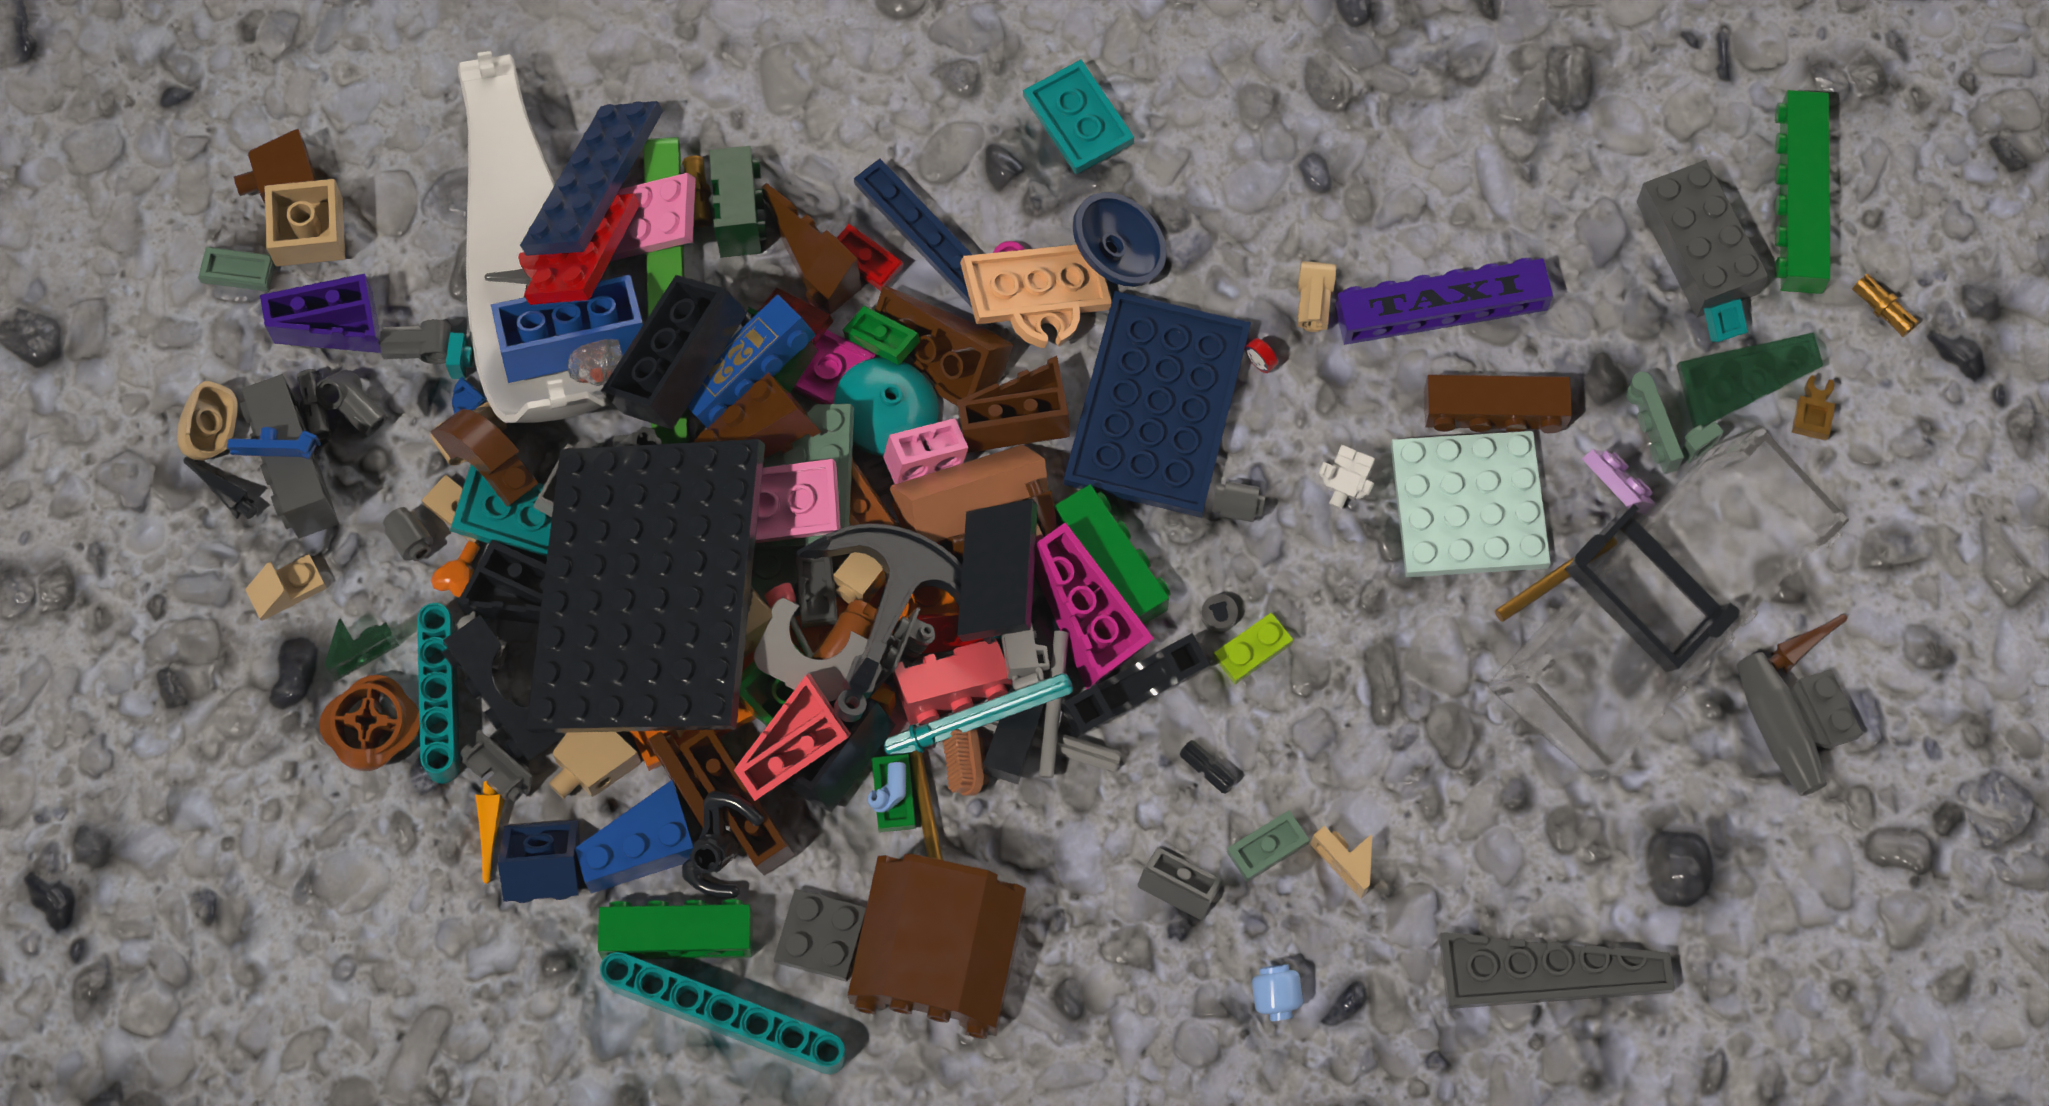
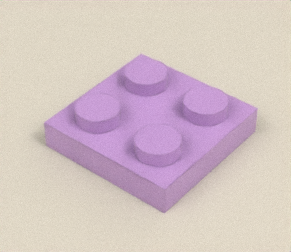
[1582,449,1655,514]

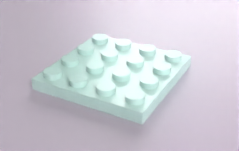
[1390,431,1551,577]

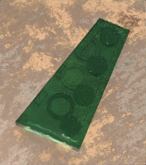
[1676,332,1824,429]

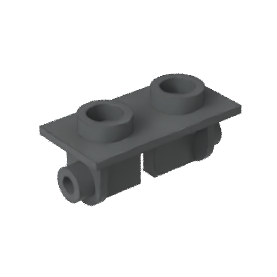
[460,730,533,802]

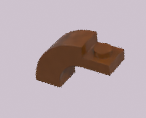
[430,409,538,507]

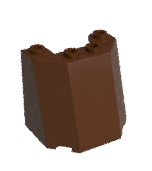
[847,854,1026,1039]

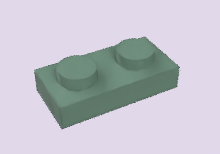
[1226,810,1310,882]

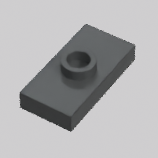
[795,555,838,628]

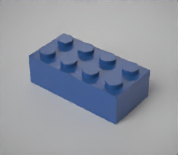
[491,275,643,383]

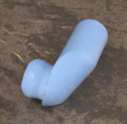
[867,762,906,812]

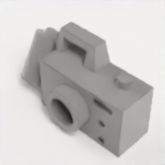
[1001,622,1050,690]

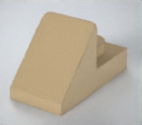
[245,554,327,621]
[1310,826,1372,899]

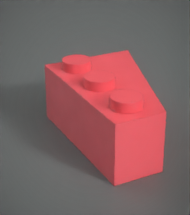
[893,638,1012,725]
[734,673,851,801]

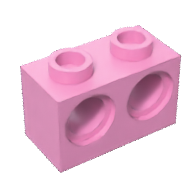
[883,418,968,484]

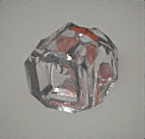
[567,339,623,386]

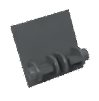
[870,607,935,697]

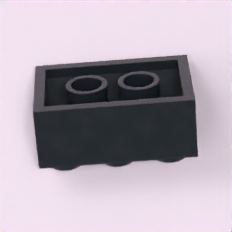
[783,698,896,813]

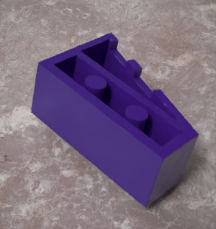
[260,273,381,353]

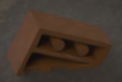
[957,356,1070,453]
[692,372,821,466]

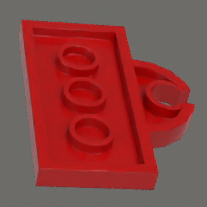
[518,193,640,305]

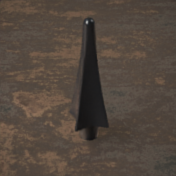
[183,457,257,519]

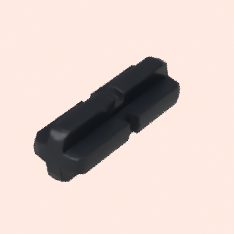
[1180,740,1237,794]

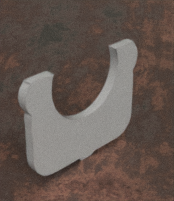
[754,597,868,701]

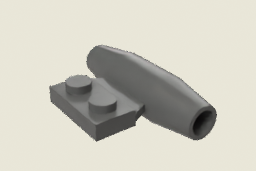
[1737,652,1863,796]

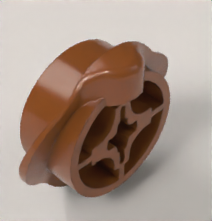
[319,675,420,771]

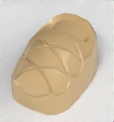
[177,381,238,461]

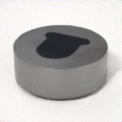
[1201,594,1238,632]

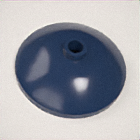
[1073,192,1166,287]

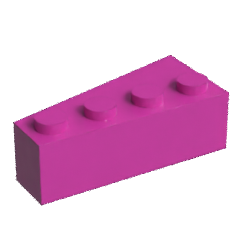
[1034,522,1154,689]

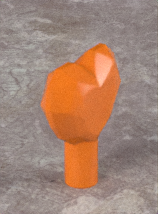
[431,541,480,598]

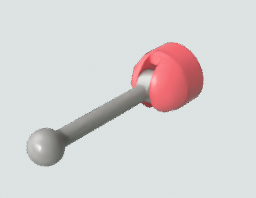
[764,583,814,658]

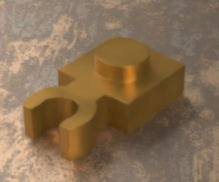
[1791,375,1835,441]

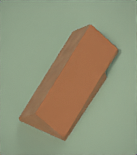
[890,445,1048,545]

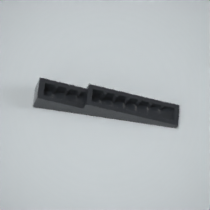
[983,596,1060,784]

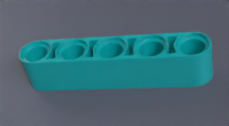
[417,603,460,784]

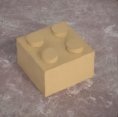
[265,179,345,267]

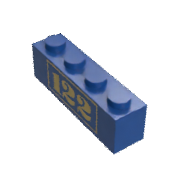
[687,294,816,428]

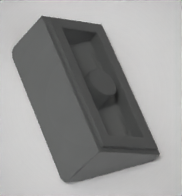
[1137,847,1223,920]

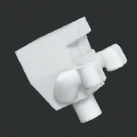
[1318,445,1375,509]

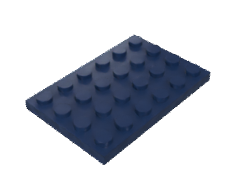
[1063,291,1251,518]

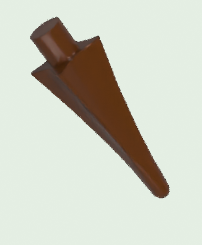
[1023,479,1058,537]
[1768,614,1848,673]

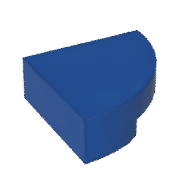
[452,377,488,414]

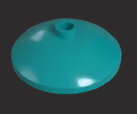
[833,358,939,456]

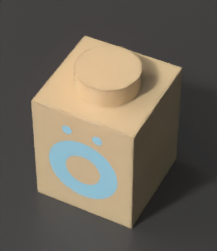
[833,552,885,604]

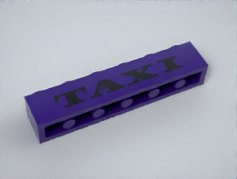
[1335,258,1553,345]

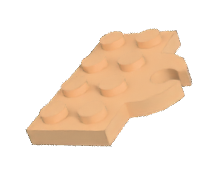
[960,245,1112,348]

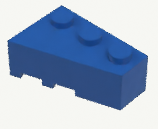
[575,779,694,894]

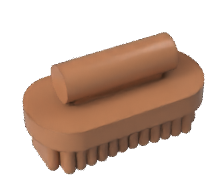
[943,729,989,796]

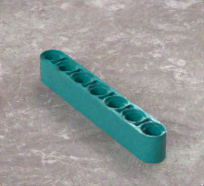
[600,952,847,1075]

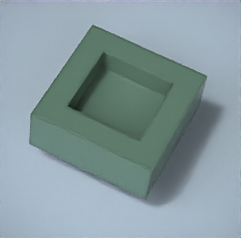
[1682,421,1724,464]

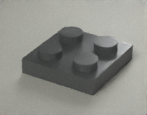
[774,889,867,982]

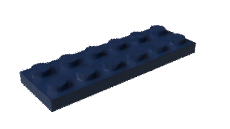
[520,101,663,256]

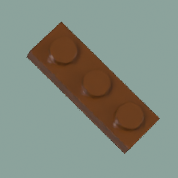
[647,731,704,830]

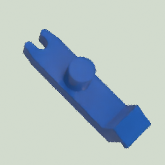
[227,427,321,459]

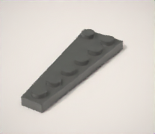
[1439,932,1675,1009]

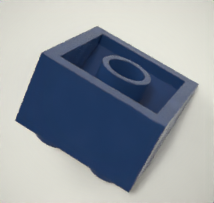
[498,820,581,903]

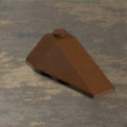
[761,183,861,315]
[875,286,1013,407]

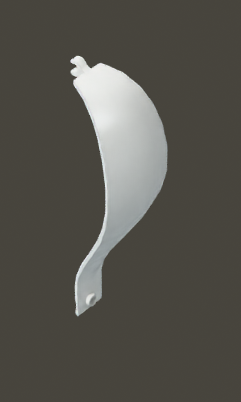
[457,51,615,423]

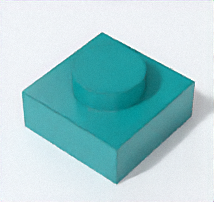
[1703,298,1748,342]
[445,332,474,379]

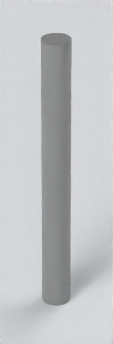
[1039,631,1069,778]

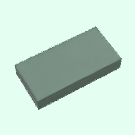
[198,247,275,292]

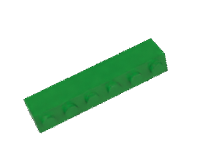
[1775,90,1830,294]

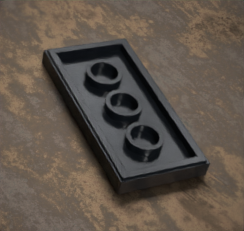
[957,499,1038,642]

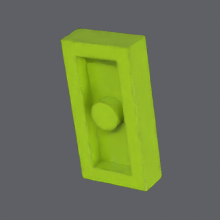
[1213,612,1293,685]

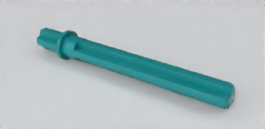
[883,673,1073,756]

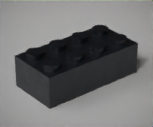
[601,275,747,430]

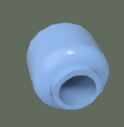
[1252,964,1304,1021]

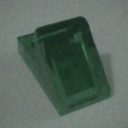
[324,618,399,682]

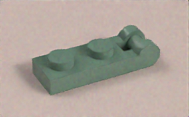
[1626,372,1684,474]

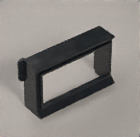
[1565,504,1740,672]

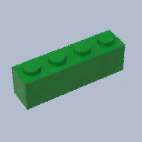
[1054,484,1171,625]
[598,899,753,960]

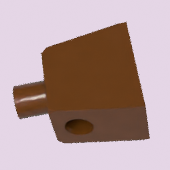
[234,129,317,204]

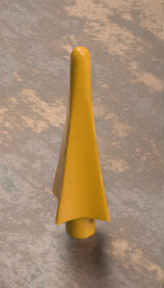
[475,781,505,884]

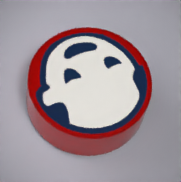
[1245,338,1278,373]

